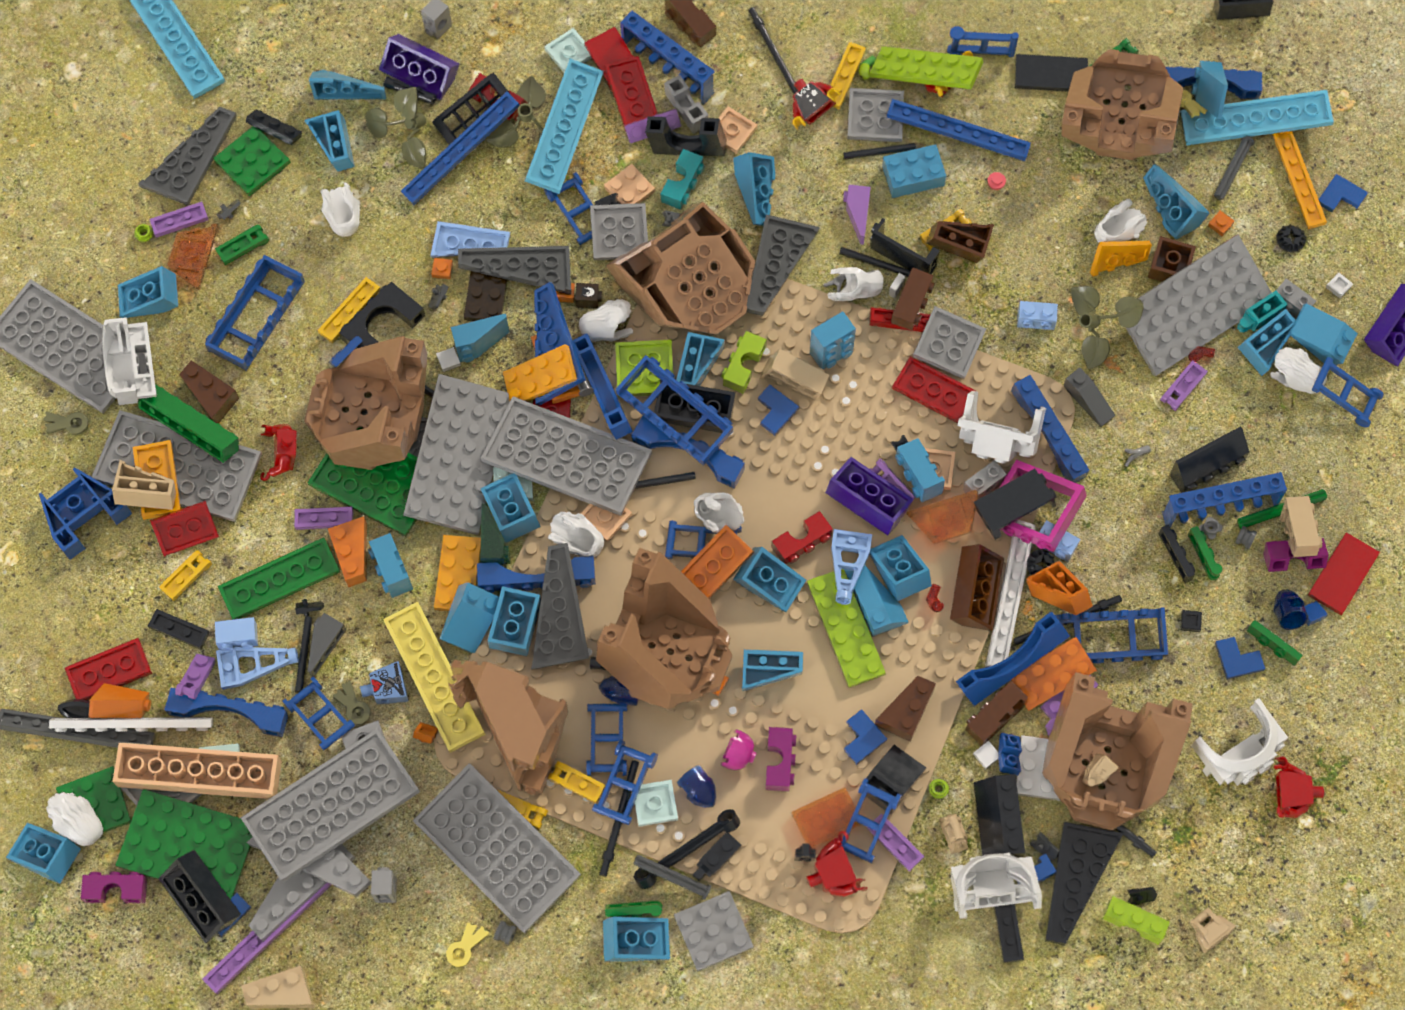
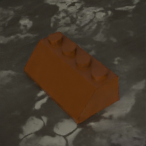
[950,544,1004,631]

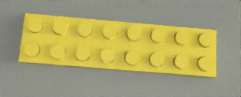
[383,602,486,753]

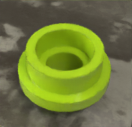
[134,224,153,242]
[929,779,949,799]

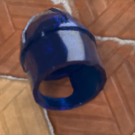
[1273,589,1308,630]
[598,676,638,706]
[677,765,717,808]

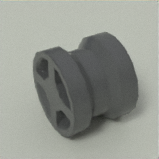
[1235,526,1257,549]
[494,921,517,946]

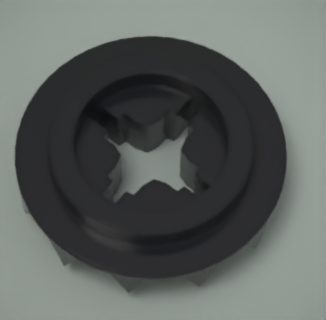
[1276,224,1307,252]
[1027,549,1054,575]

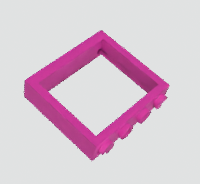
[999,459,1087,552]

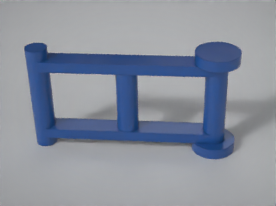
[947,26,1019,57]
[544,172,593,245]
[1312,357,1384,428]
[665,520,742,559]
[282,676,355,751]
[586,704,627,776]
[592,740,658,825]
[840,778,902,863]

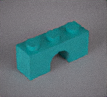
[661,149,705,210]

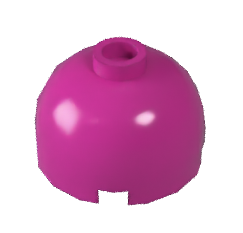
[721,729,756,770]

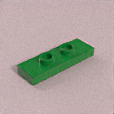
[1247,620,1303,666]

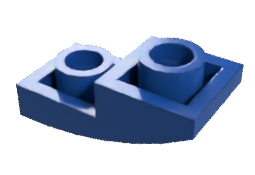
[999,732,1022,776]

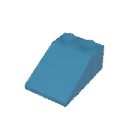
[1191,61,1228,119]
[118,266,178,318]
[1289,303,1358,365]
[451,313,509,362]
[480,474,541,543]
[869,535,932,601]
[733,547,806,612]
[439,582,499,653]
[6,823,81,884]
[603,917,670,962]

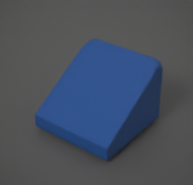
[1299,601,1328,626]

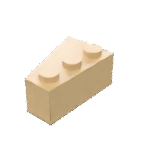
[112,460,176,510]

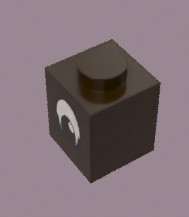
[575,283,603,309]

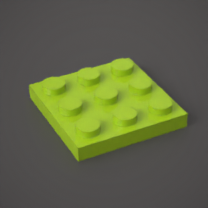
[615,340,673,397]

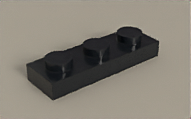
[245,109,302,145]
[1158,525,1195,583]
[148,609,210,650]
[994,904,1024,964]

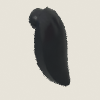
[58,699,90,718]

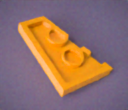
[1090,241,1152,277]

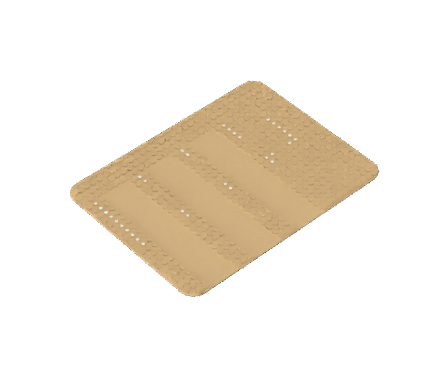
[434,258,1075,934]

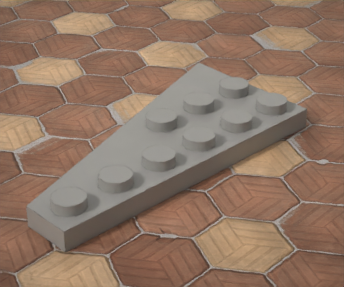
[247,837,371,897]
[249,844,355,942]

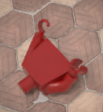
[260,424,297,481]
[1274,756,1324,818]
[806,831,867,897]

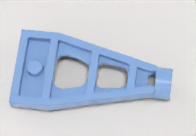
[831,529,872,605]
[216,647,299,690]

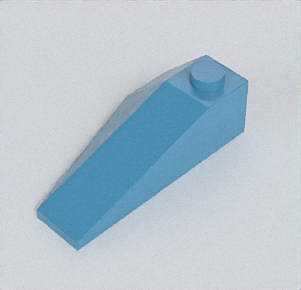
[309,70,386,99]
[733,152,776,226]
[1143,164,1210,239]
[845,562,909,637]

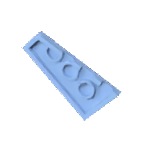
[431,221,510,258]

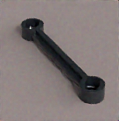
[633,809,740,889]

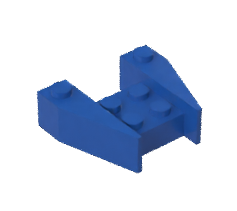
[39,468,132,560]

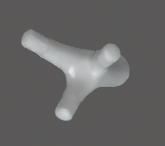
[823,274,846,292]
[1125,445,1151,467]

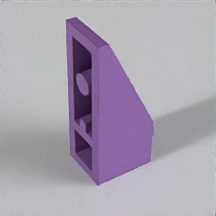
[843,185,871,244]

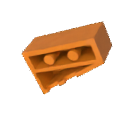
[328,516,367,588]
[1026,561,1093,615]

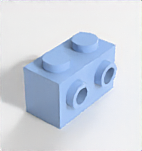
[1017,301,1058,330]
[1040,520,1080,562]
[215,617,258,651]

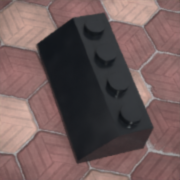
[654,380,736,433]
[1169,426,1249,493]
[973,774,1025,858]
[159,850,241,944]

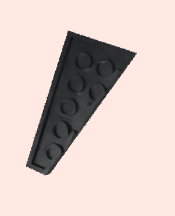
[1045,822,1124,945]

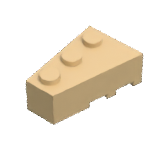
[760,349,829,399]
[1279,496,1322,557]
[241,966,315,1009]

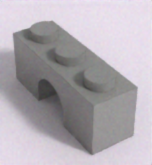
[664,75,709,134]

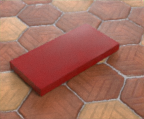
[604,55,658,132]
[892,356,976,423]
[1307,532,1380,616]
[65,638,153,700]

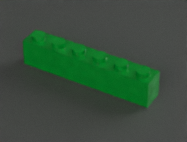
[138,384,239,463]

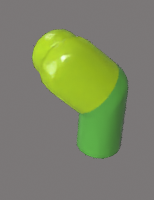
[859,55,876,80]

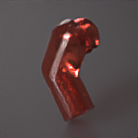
[1188,346,1215,362]
[926,584,944,612]

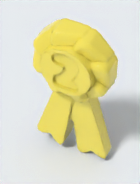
[1180,90,1207,118]
[446,922,489,967]

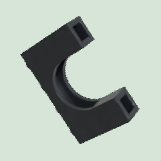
[645,116,727,156]
[339,282,425,349]

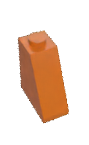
[89,683,151,718]

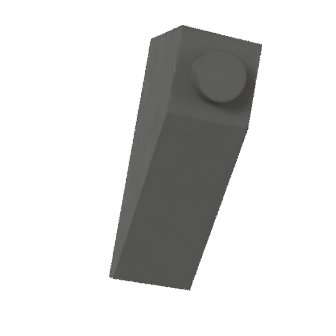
[1064,367,1115,427]
[308,613,346,677]

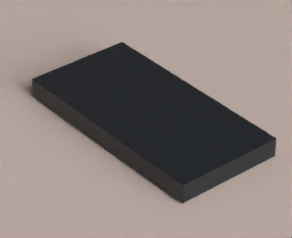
[1015,54,1088,92]

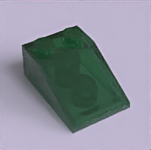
[480,503,511,569]

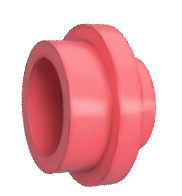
[987,172,1006,190]

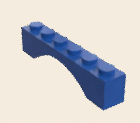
[1166,66,1262,100]
[572,334,633,440]
[1011,375,1090,483]
[632,416,745,489]
[477,556,596,593]
[956,612,1070,706]
[165,688,288,738]

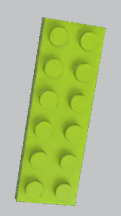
[870,46,984,89]
[807,569,886,688]

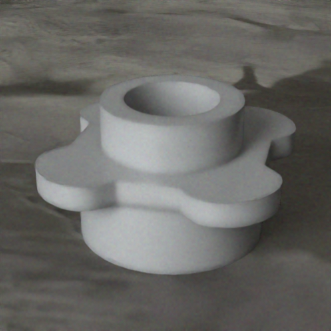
[1199,517,1222,539]

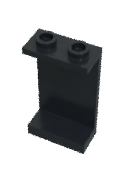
[870,218,940,274]
[974,468,1057,540]

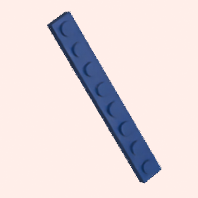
[401,92,520,205]
[886,99,1031,161]

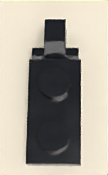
[693,832,742,882]
[794,843,816,862]

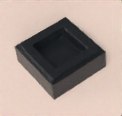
[1180,610,1202,632]

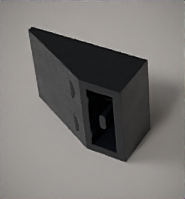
[860,745,927,815]

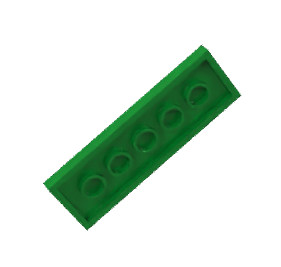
[218,537,340,620]

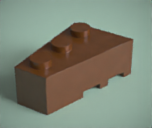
[665,0,716,48]
[926,221,994,263]
[891,268,935,330]
[179,360,239,424]
[875,676,936,742]
[965,681,1028,746]

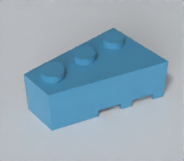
[305,110,355,172]
[1238,309,1296,376]
[742,649,803,692]

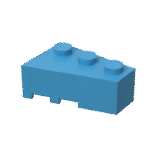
[676,332,725,386]
[895,438,945,503]
[368,533,413,598]

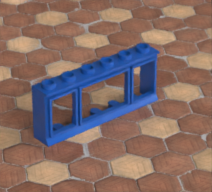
[620,10,715,105]
[205,255,305,371]
[616,355,734,466]
[1162,472,1287,528]
[1044,607,1168,664]

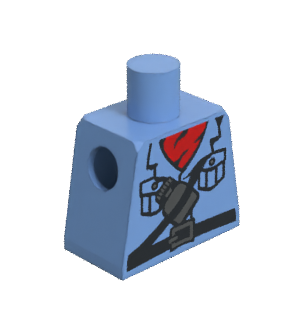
[360,661,409,704]

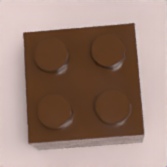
[1147,236,1196,282]

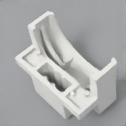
[102,317,157,405]
[958,391,1046,463]
[1191,698,1288,786]
[951,853,1042,919]

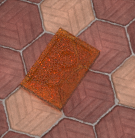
[791,787,862,848]

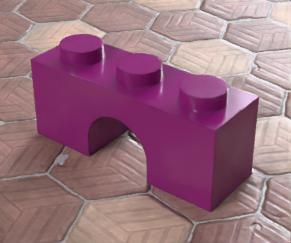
[1263,538,1329,572]
[765,727,796,791]
[80,872,147,903]

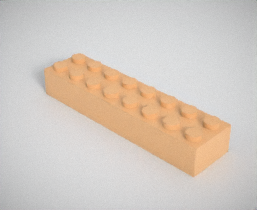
[113,743,282,799]

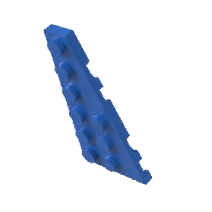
[534,282,586,406]

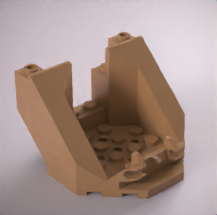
[1061,49,1183,161]
[606,202,755,335]
[304,336,428,470]
[596,548,732,709]
[448,660,568,796]
[1042,672,1193,831]

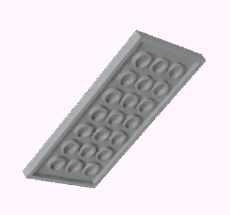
[1117,234,1272,376]
[0,279,116,414]
[403,374,510,535]
[481,397,652,516]
[92,410,262,522]
[241,728,420,883]
[413,763,582,934]

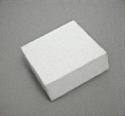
[889,273,905,298]
[1326,273,1353,298]
[436,347,461,372]
[973,741,999,770]

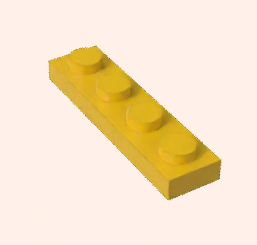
[830,42,866,110]
[318,277,381,344]

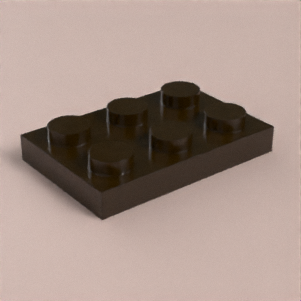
[464,271,507,321]

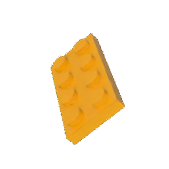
[503,344,577,402]
[133,440,181,520]
[434,535,482,611]

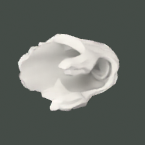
[320,182,360,237]
[1094,198,1147,243]
[828,267,884,301]
[579,299,633,342]
[1270,347,1327,394]
[694,492,745,533]
[548,512,604,557]
[46,792,103,846]

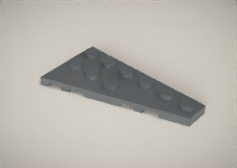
[138,106,237,206]
[746,214,820,316]
[458,246,571,295]
[531,543,590,670]

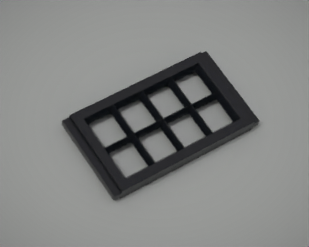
[432,72,513,145]

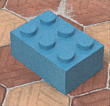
[882,144,946,198]
[809,311,856,370]
[487,586,541,656]

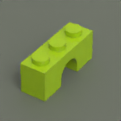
[721,331,767,394]
[1102,896,1170,945]

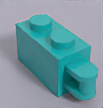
[1237,290,1288,333]

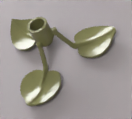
[485,76,546,147]
[365,87,426,168]
[1071,286,1144,369]

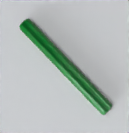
[1237,489,1327,529]

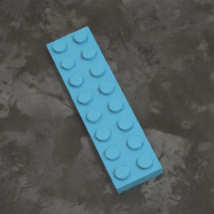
[129,0,226,99]
[525,59,604,194]
[1180,90,1334,146]

